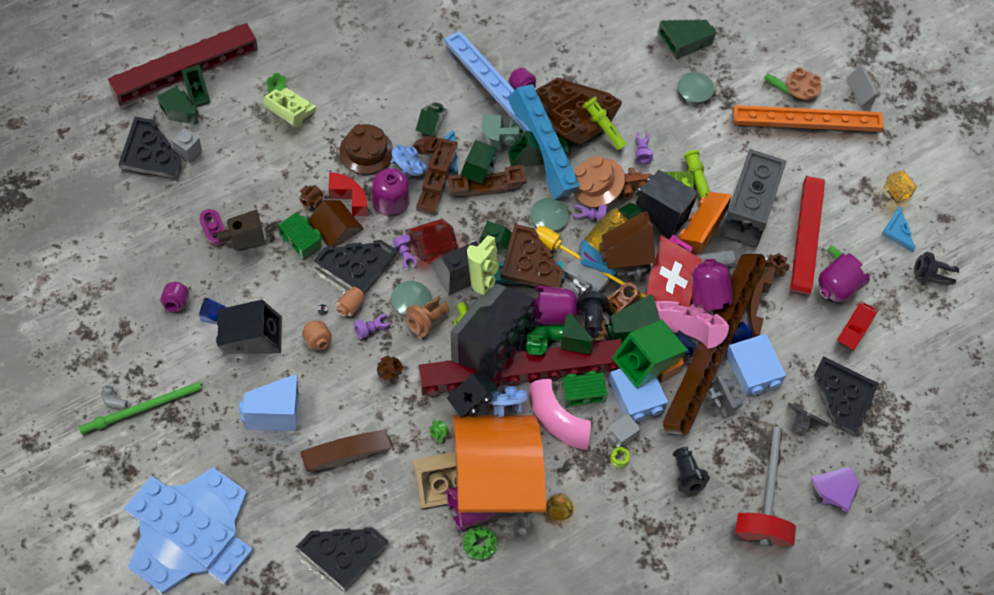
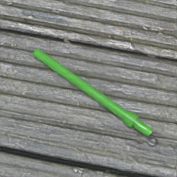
[78,382,202,434]

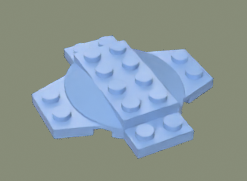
[123,467,253,595]

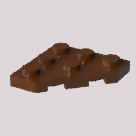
[500,224,564,288]

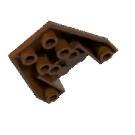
[536,77,622,144]

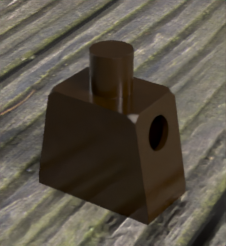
[217,210,266,250]

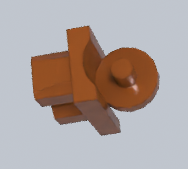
[621,167,652,199]

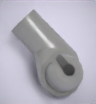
[101,385,128,410]

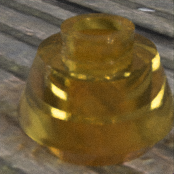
[546,493,574,521]

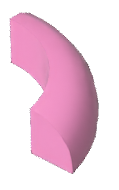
[655,301,729,349]
[529,379,591,450]

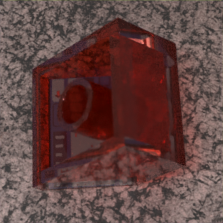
[406,218,458,262]

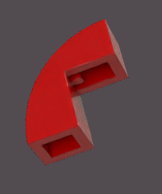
[328,172,368,217]
[837,300,879,350]
[736,513,796,547]

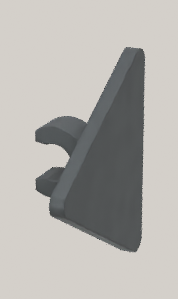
[787,402,830,431]

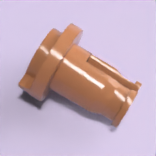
[405,296,450,338]

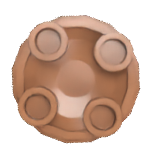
[786,67,822,100]

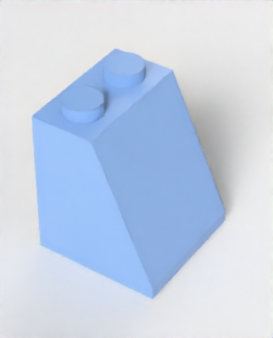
[239,375,299,431]

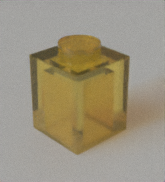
[884,170,917,204]

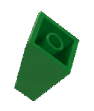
[612,320,688,389]

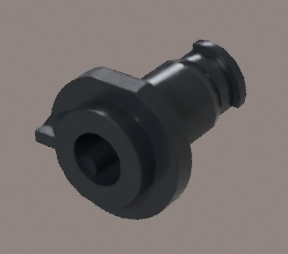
[914,251,959,285]
[577,291,609,337]
[672,446,710,494]

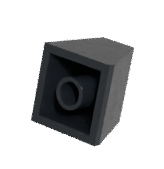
[635,170,699,240]
[430,241,479,295]
[216,299,282,354]

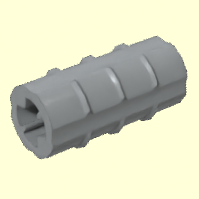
[696,249,735,267]

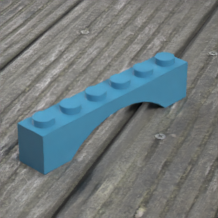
[507,84,580,200]

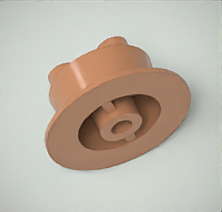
[574,156,625,208]

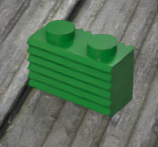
[277,212,322,259]
[561,371,608,408]

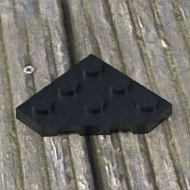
[118,116,182,179]
[313,240,397,293]
[814,356,879,436]
[296,527,389,591]

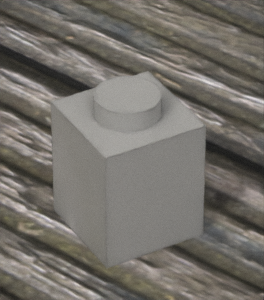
[172,128,202,163]
[606,413,641,448]

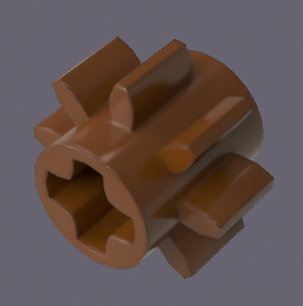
[299,185,323,209]
[765,253,790,278]
[377,355,402,382]

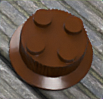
[340,124,393,174]

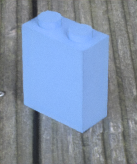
[726,334,786,396]
[608,369,668,422]

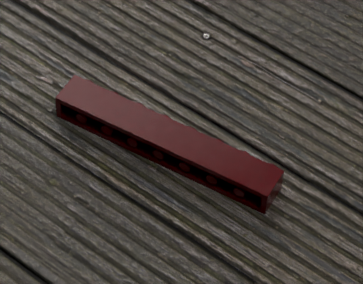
[107,23,258,106]

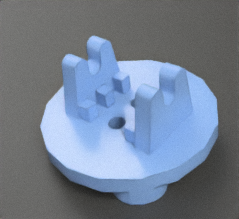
[391,144,427,179]
[489,386,528,417]

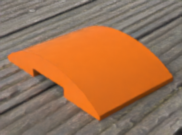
[452,415,546,512]

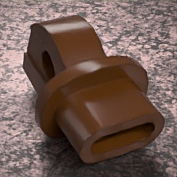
[412,136,439,155]

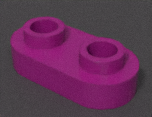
[200,209,225,246]

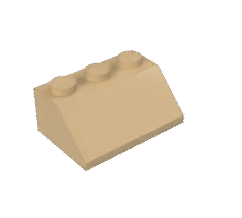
[413,452,456,508]

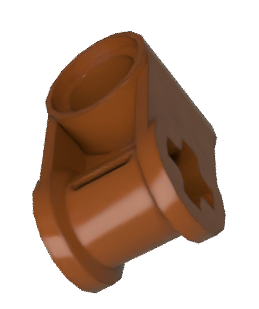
[608,282,641,314]

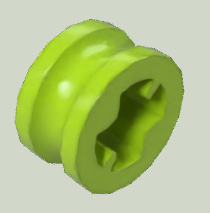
[610,447,630,468]

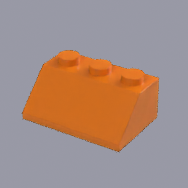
[678,192,732,255]

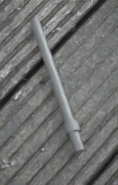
[760,426,782,545]

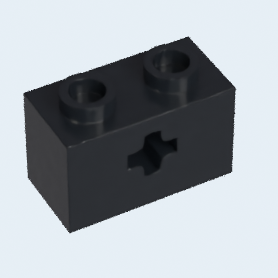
[447,370,498,418]

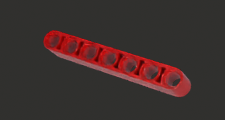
[790,176,825,295]

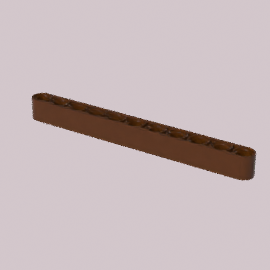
[663,254,766,435]

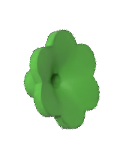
[266,73,287,93]

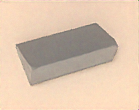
[847,64,878,107]

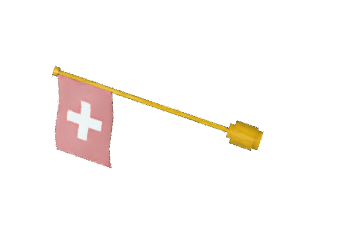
[535,225,701,307]

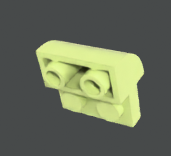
[263,88,316,128]
[467,236,499,295]

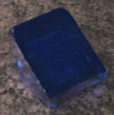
[199,297,226,324]
[731,322,752,344]
[676,330,696,355]

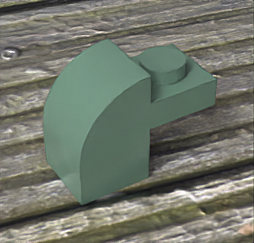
[482,115,521,151]

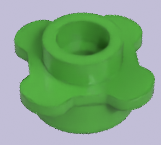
[429,420,449,443]

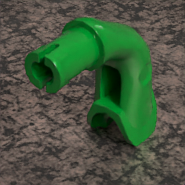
[527,326,564,355]

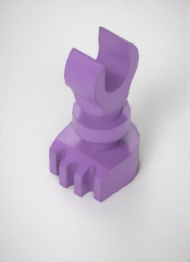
[635,132,653,164]
[573,205,607,223]
[393,234,417,271]
[353,314,391,340]

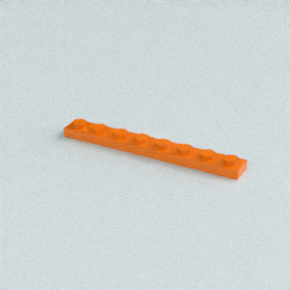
[733,105,884,132]

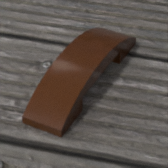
[447,165,527,196]
[747,267,776,338]

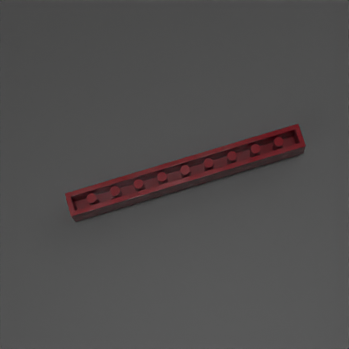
[418,339,622,396]

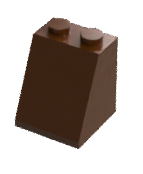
[599,211,656,269]

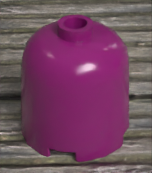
[372,168,410,216]
[818,253,870,302]
[691,259,733,310]
[534,285,581,326]
[446,486,497,530]

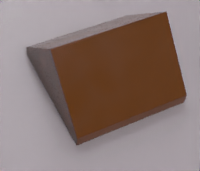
[308,200,363,247]

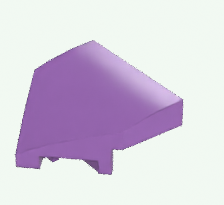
[811,467,859,513]

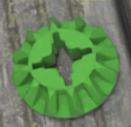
[463,525,497,560]

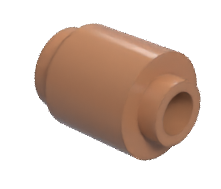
[336,287,365,317]

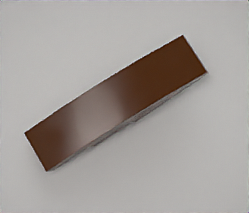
[416,138,458,215]
[300,429,391,472]

